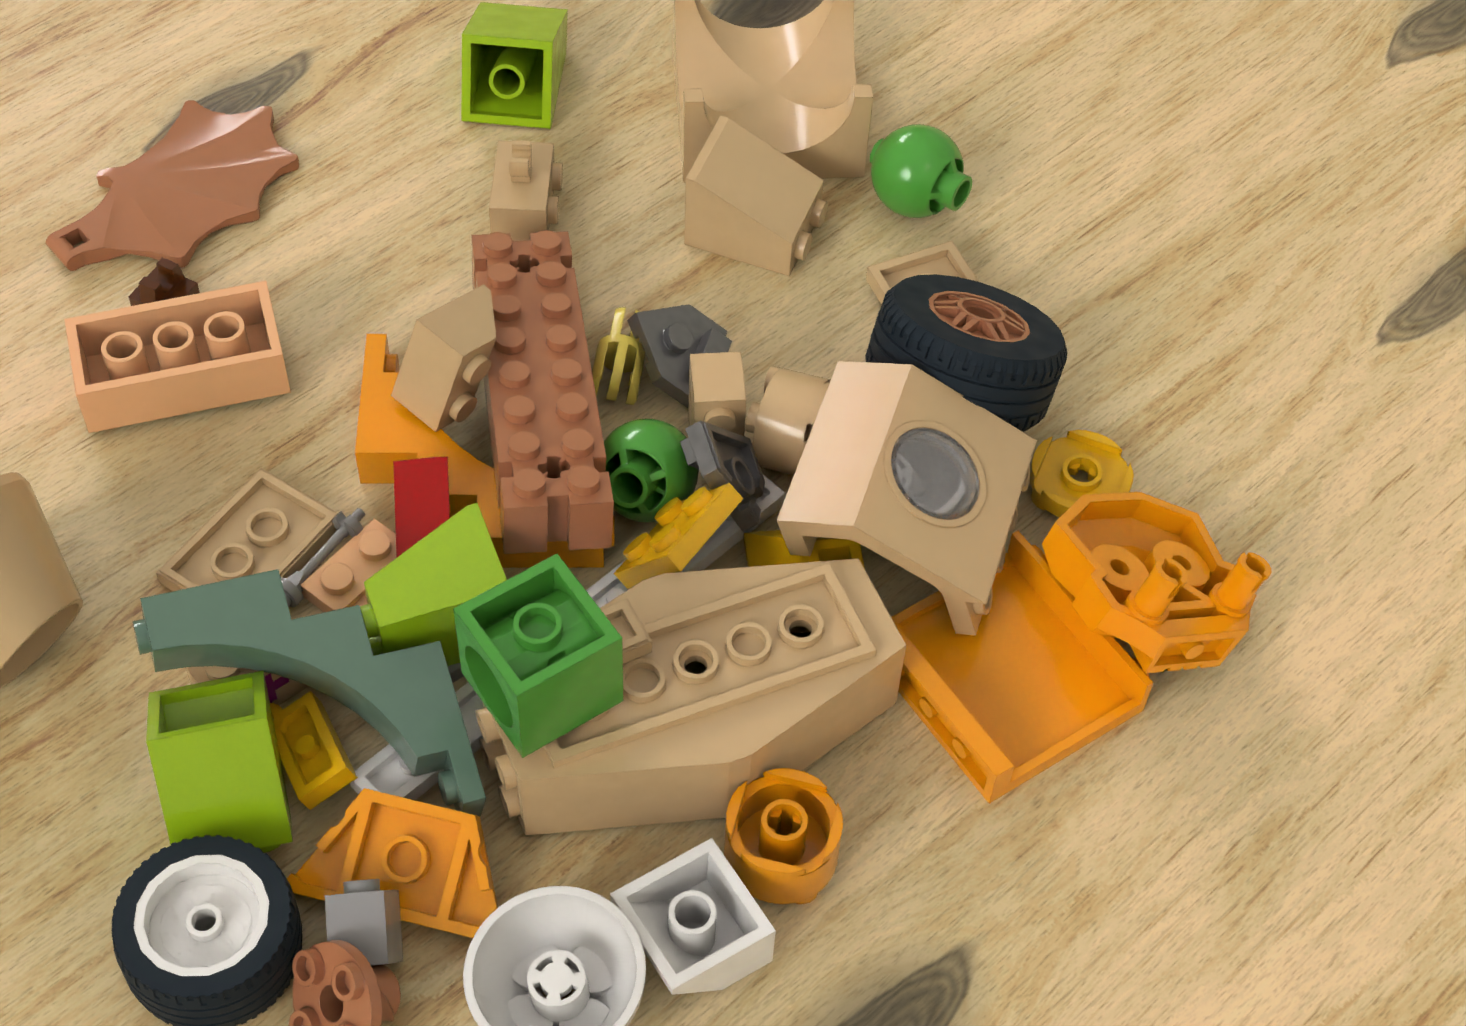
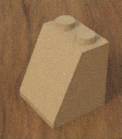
[684,116,828,276]

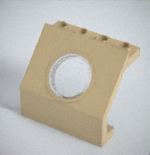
[777,361,1037,635]

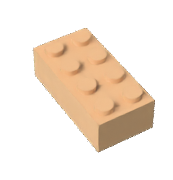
[64,281,291,433]

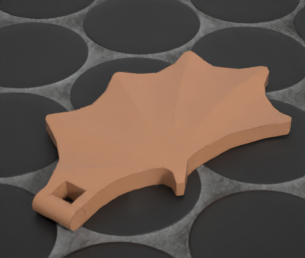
[46,100,299,271]

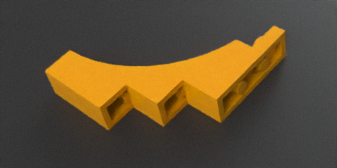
[355,334,615,568]

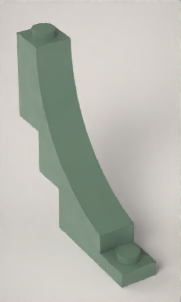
[133,569,486,817]

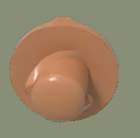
[289,940,401,1026]

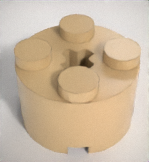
[746,366,831,475]

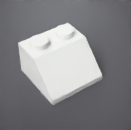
[610,838,776,995]

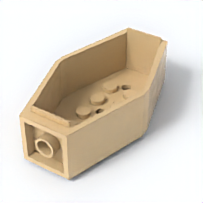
[475,558,906,836]

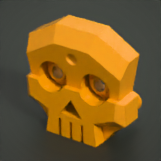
[1042,492,1272,674]

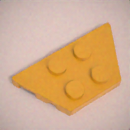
[287,788,498,938]

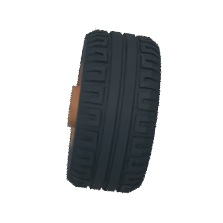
[865,274,1068,432]

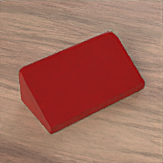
[393,456,450,558]

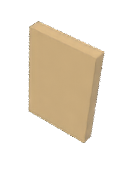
[156,468,338,591]

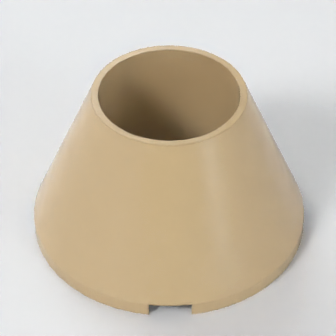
[0,472,83,688]

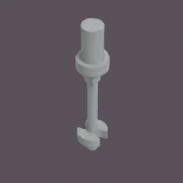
[281,508,365,607]

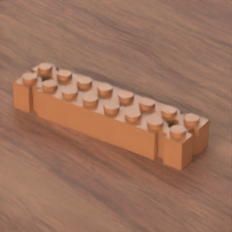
[471,230,614,554]

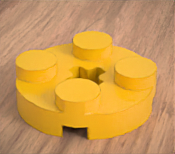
[1029,430,1134,517]

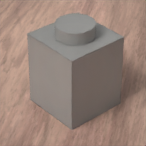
[325,879,403,965]

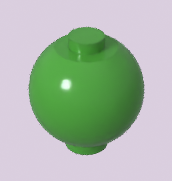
[870,124,972,218]
[604,418,699,522]

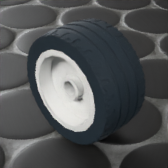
[112,835,302,1026]

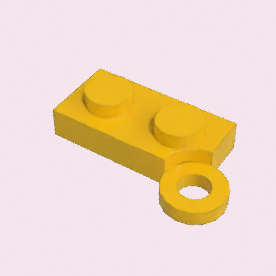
[270,691,358,810]

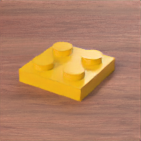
[614,483,743,589]

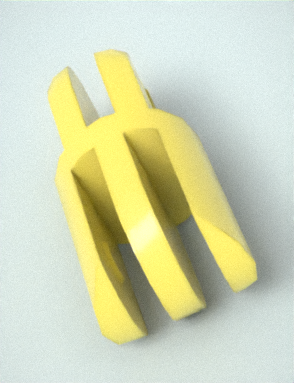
[592,307,646,405]

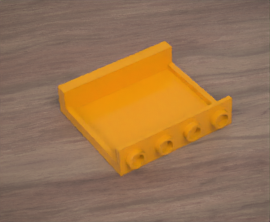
[891,530,1154,804]

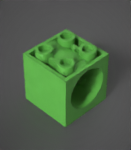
[453,554,624,758]

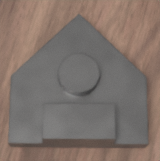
[627,304,732,408]
[680,421,765,532]

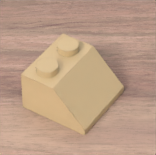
[391,284,496,432]

